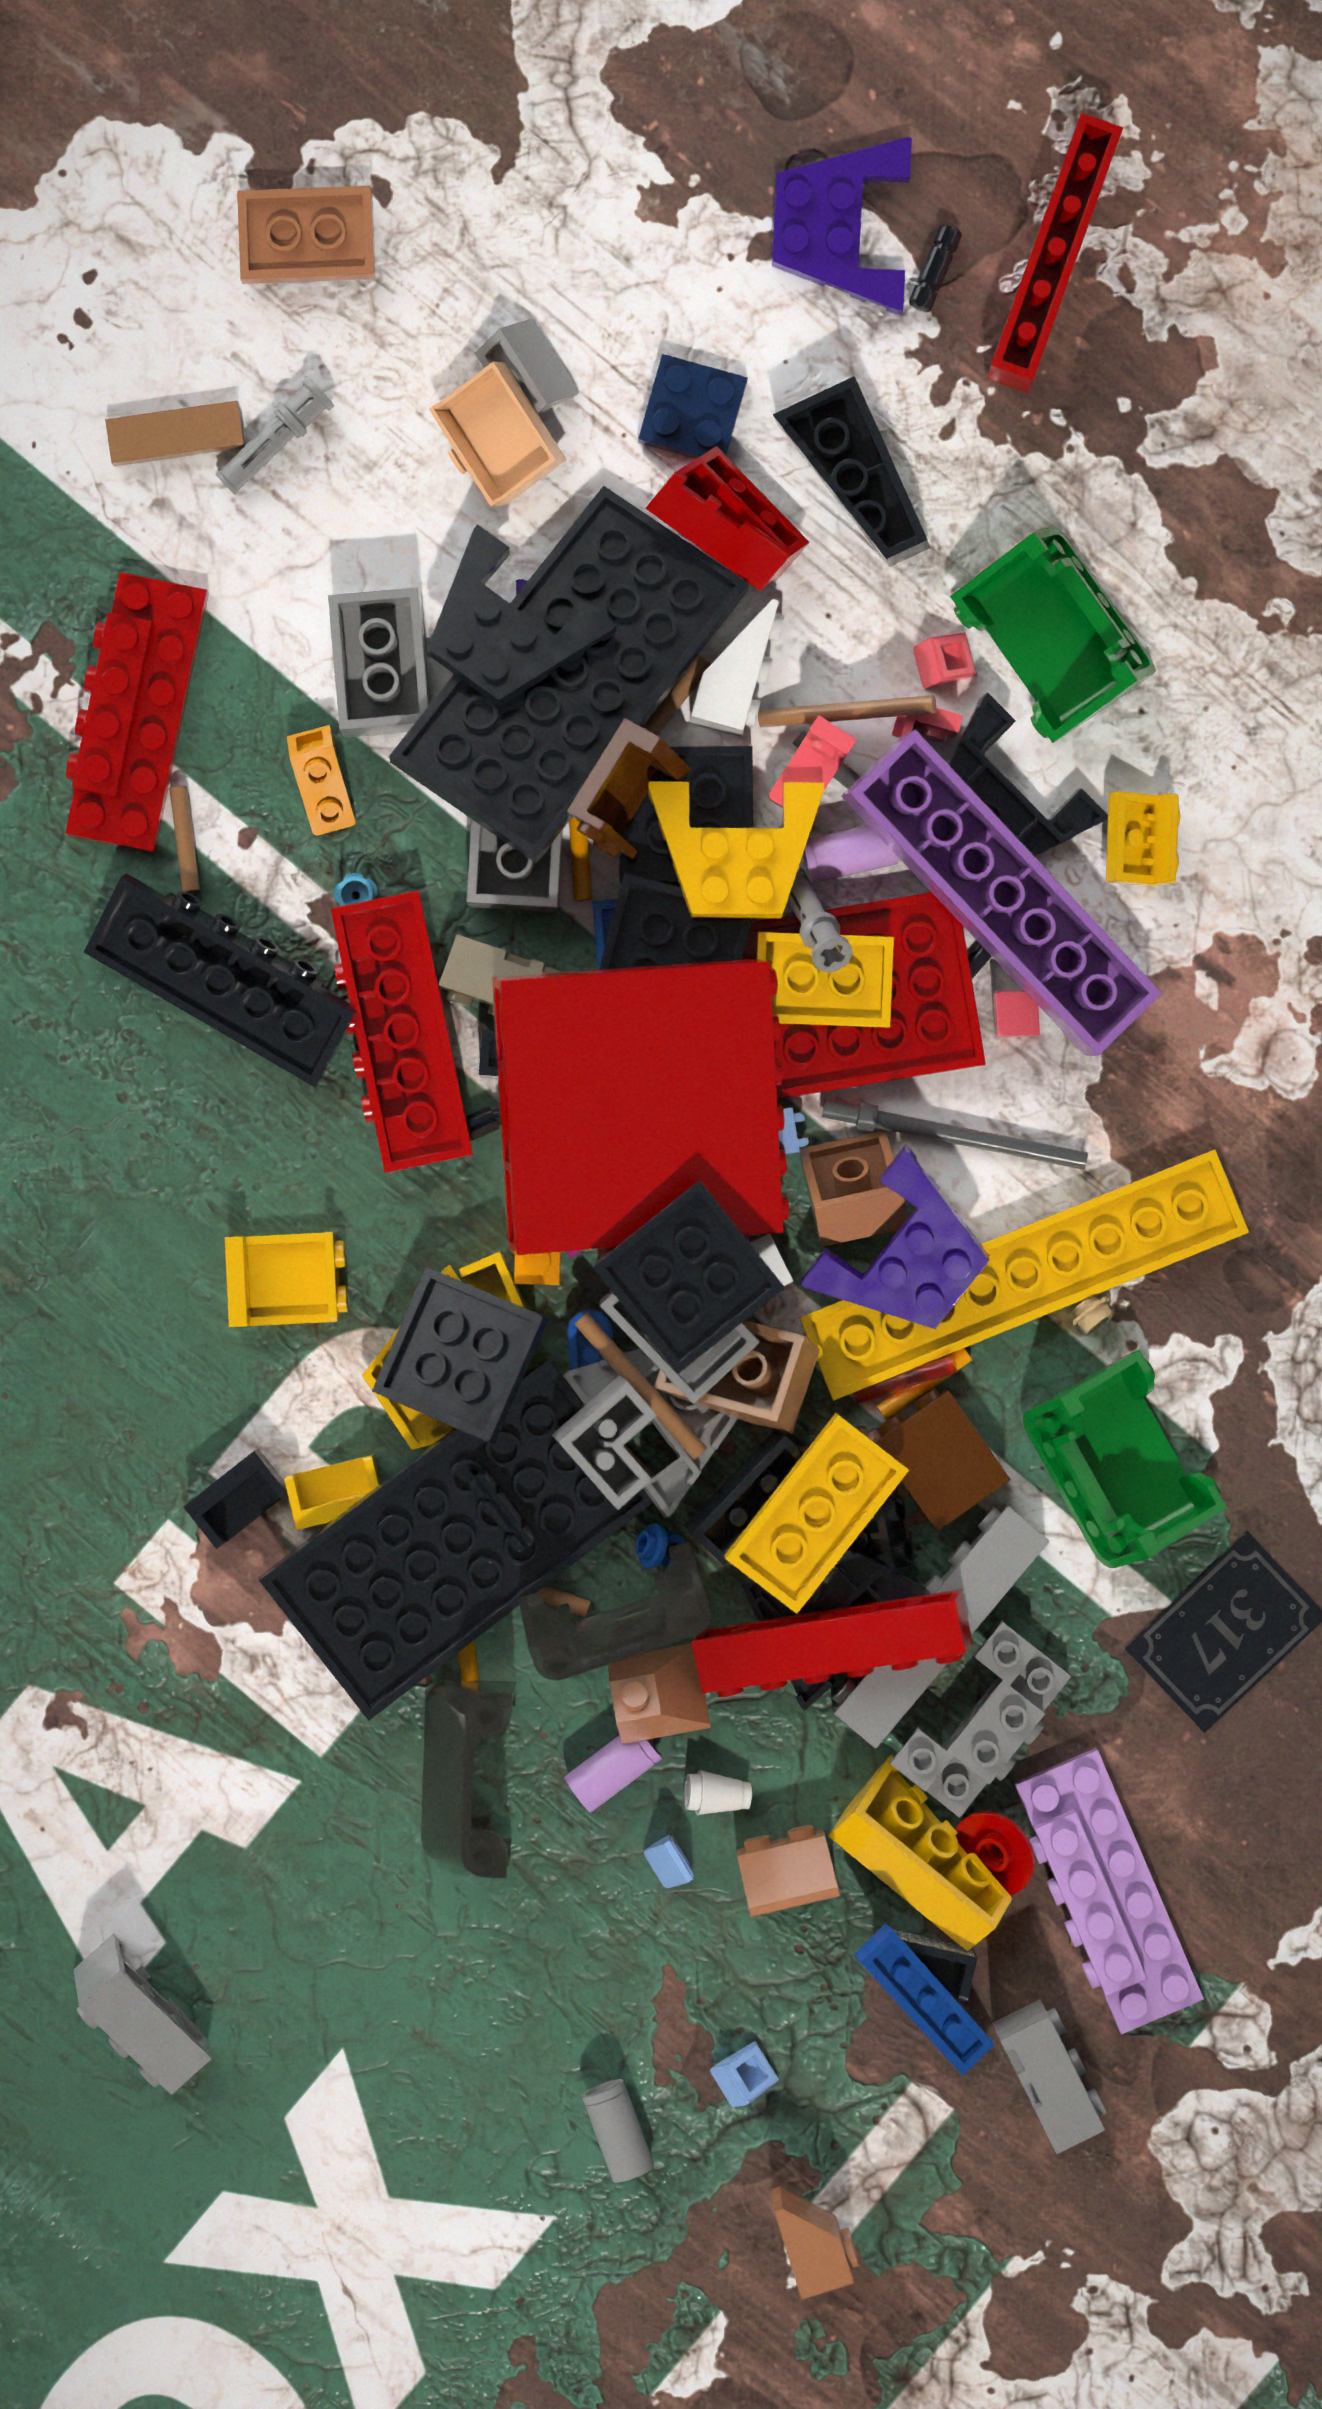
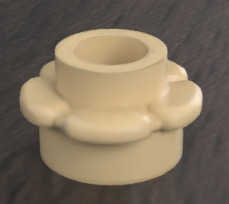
[1072,1296,1114,1335]

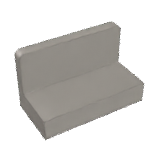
[475,319,579,417]

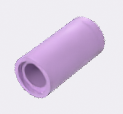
[803,825,898,884]
[564,1735,663,1813]

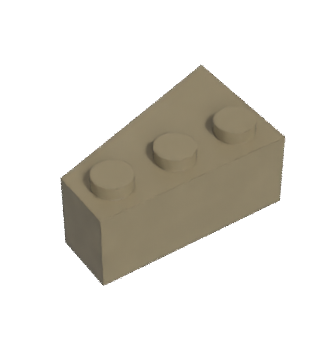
[439,935,563,1016]

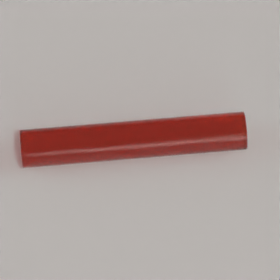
[853,1355,958,1404]

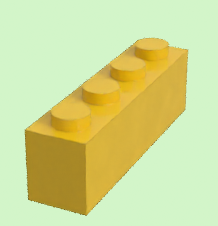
[828,1754,1013,1952]

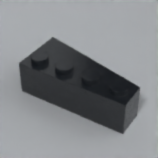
[772,376,930,567]

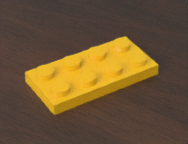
[724,1413,909,1613]

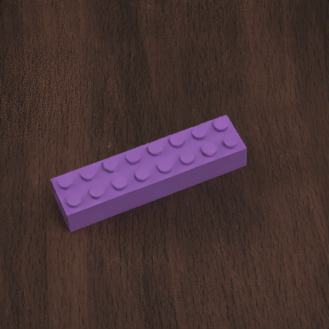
[841,730,1162,1056]

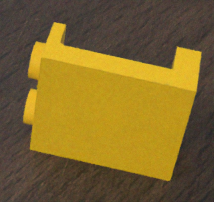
[225,1232,348,1327]

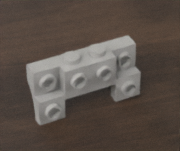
[889,1621,1071,1818]

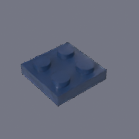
[638,354,748,459]

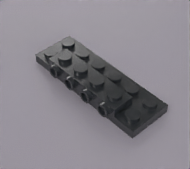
[84,873,357,1087]

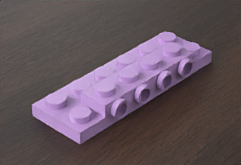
[1014,1748,1204,2035]

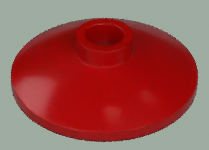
[955,1811,1035,1896]

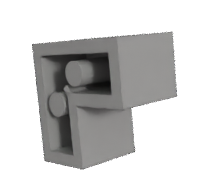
[552,1375,657,1510]

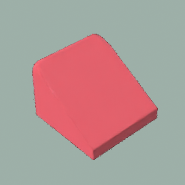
[913,632,977,689]
[992,991,1040,1038]

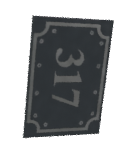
[1125,1532,1322,1733]

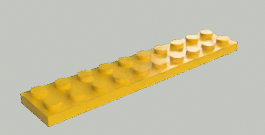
[799,1150,1249,1401]

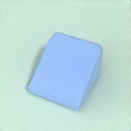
[644,1834,694,1888]
[710,2041,779,2107]

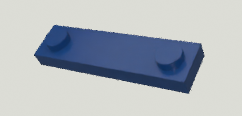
[853,1923,995,2076]

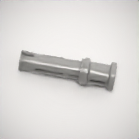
[215,376,335,495]
[788,867,852,972]

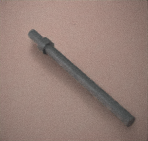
[821,1100,1088,1170]

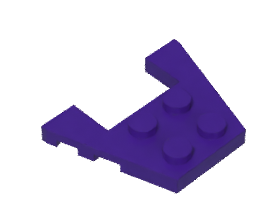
[772,137,912,315]
[800,1145,989,1329]

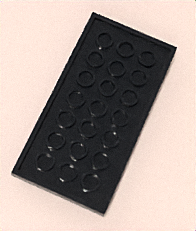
[389,486,749,863]
[258,1357,653,1721]

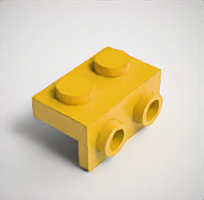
[1106,791,1181,887]

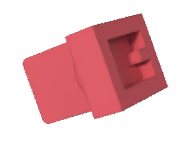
[891,708,963,743]
[768,715,857,808]

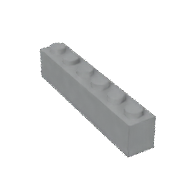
[832,1503,1050,1749]

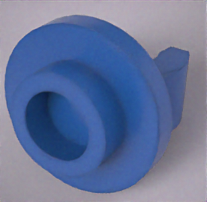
[635,1523,684,1569]

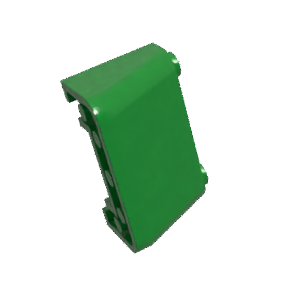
[950,527,1156,743]
[1023,1350,1227,1568]

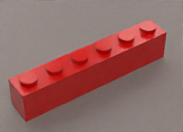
[986,113,1123,394]
[691,1589,973,1697]

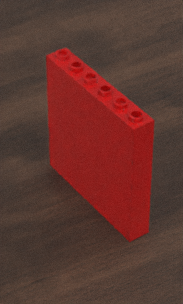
[492,959,789,1256]

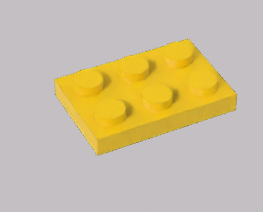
[757,932,894,1028]

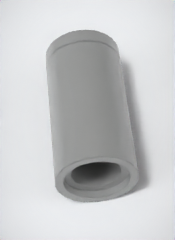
[581,2079,655,2183]

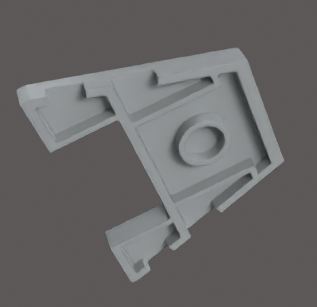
[562,1349,738,1518]

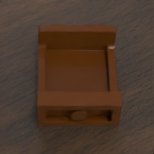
[567,718,691,859]
[873,1388,1011,1531]

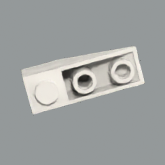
[691,599,785,737]

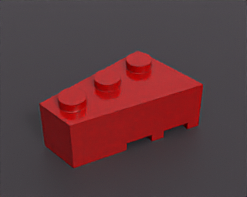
[645,446,810,591]

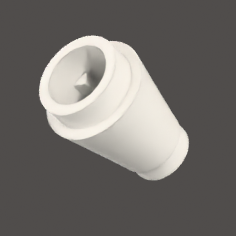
[684,1770,752,1815]

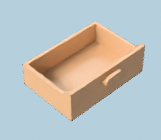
[429,362,567,507]

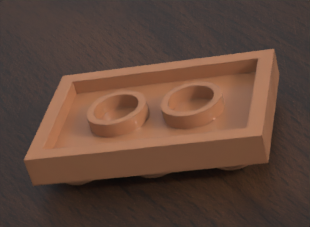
[237,186,375,284]

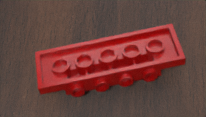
[65,572,209,853]
[330,890,474,1173]

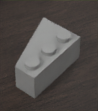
[73,1933,212,2095]
[992,1999,1107,2154]

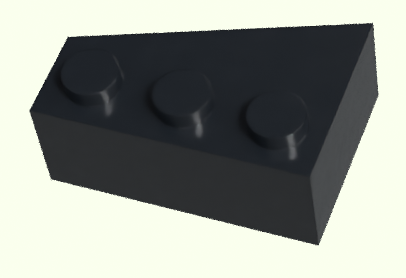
[684,1430,804,1565]

